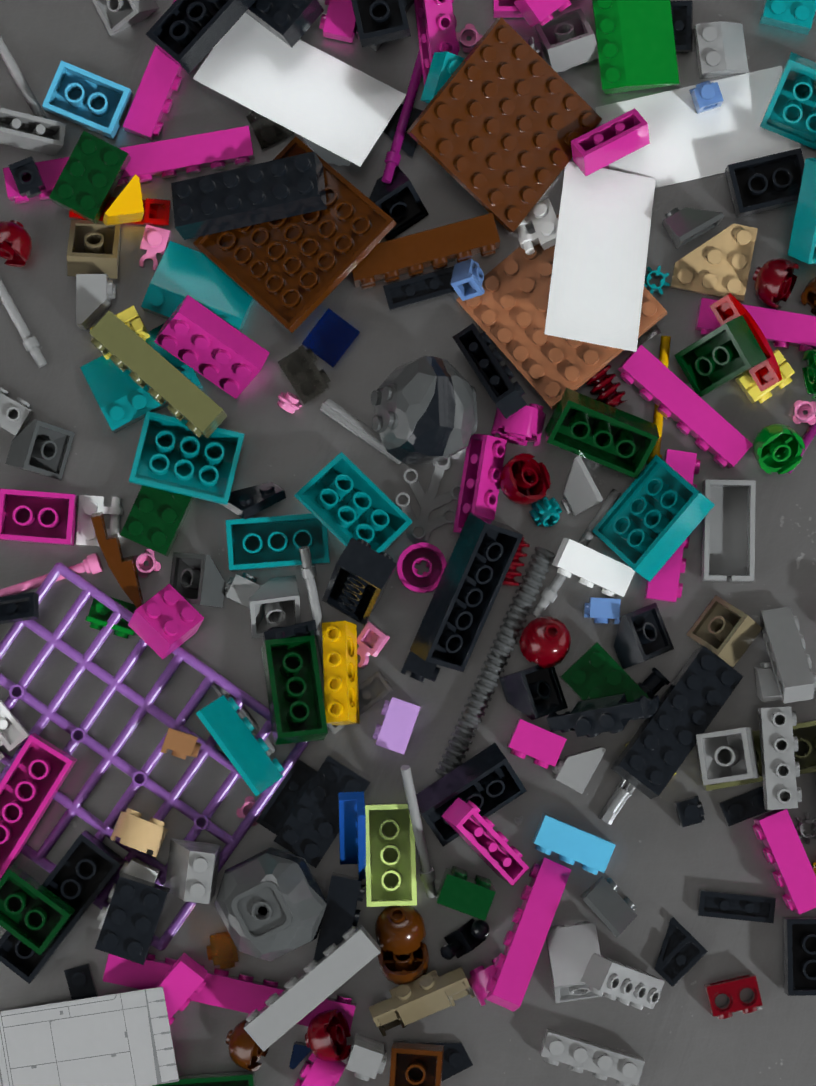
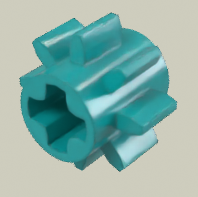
[644,266,670,296]
[529,496,562,527]

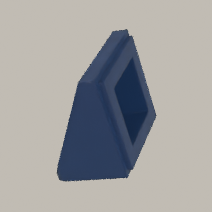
[289,1041,311,1070]

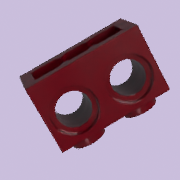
[704,973,762,1019]

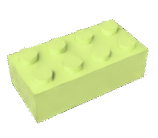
[365,803,417,907]

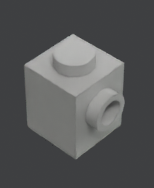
[225,572,262,608]

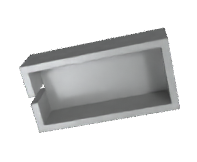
[701,479,756,582]

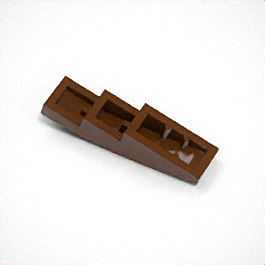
[91,512,144,608]

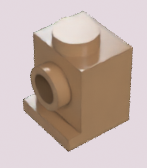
[161,727,202,760]

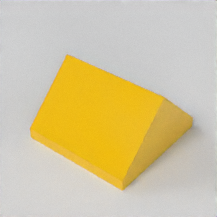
[103,174,144,225]

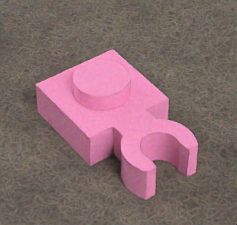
[139,224,171,271]
[357,621,390,669]

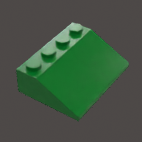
[592,0,680,95]

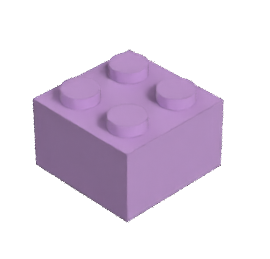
[373,697,421,755]

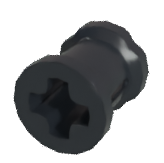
[637,667,670,699]

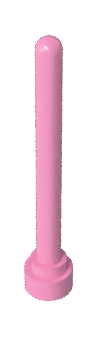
[0,553,103,597]

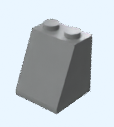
[165,838,221,904]
[546,921,603,1003]

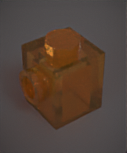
[206,931,240,969]

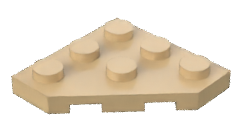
[670,223,758,302]

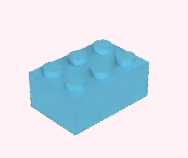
[42,60,133,140]
[532,813,616,875]

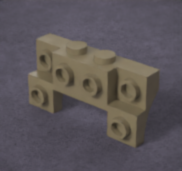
[369,967,475,1037]

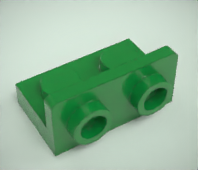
[85,597,137,639]

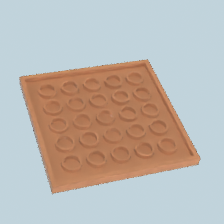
[456,214,667,410]

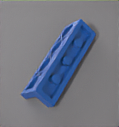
[338,791,366,880]

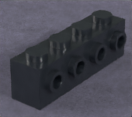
[453,323,527,419]

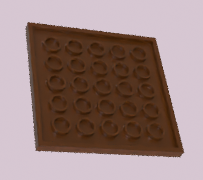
[407,17,602,232]
[193,136,396,333]

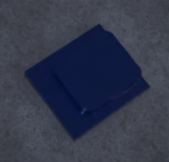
[302,308,360,368]

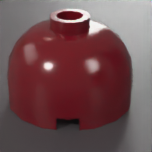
[0,220,32,267]
[753,258,799,310]
[500,453,551,505]
[519,616,571,668]
[305,1009,351,1061]

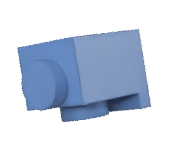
[689,81,724,114]
[450,258,485,301]
[584,597,621,625]

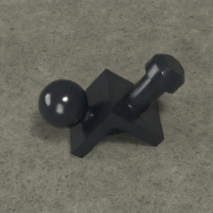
[440,918,490,960]

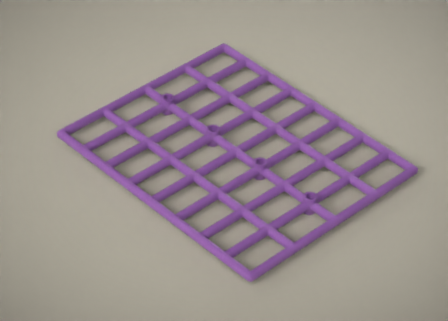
[0,562,310,951]

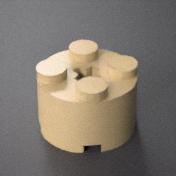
[110,808,168,858]

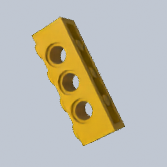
[322,621,360,726]

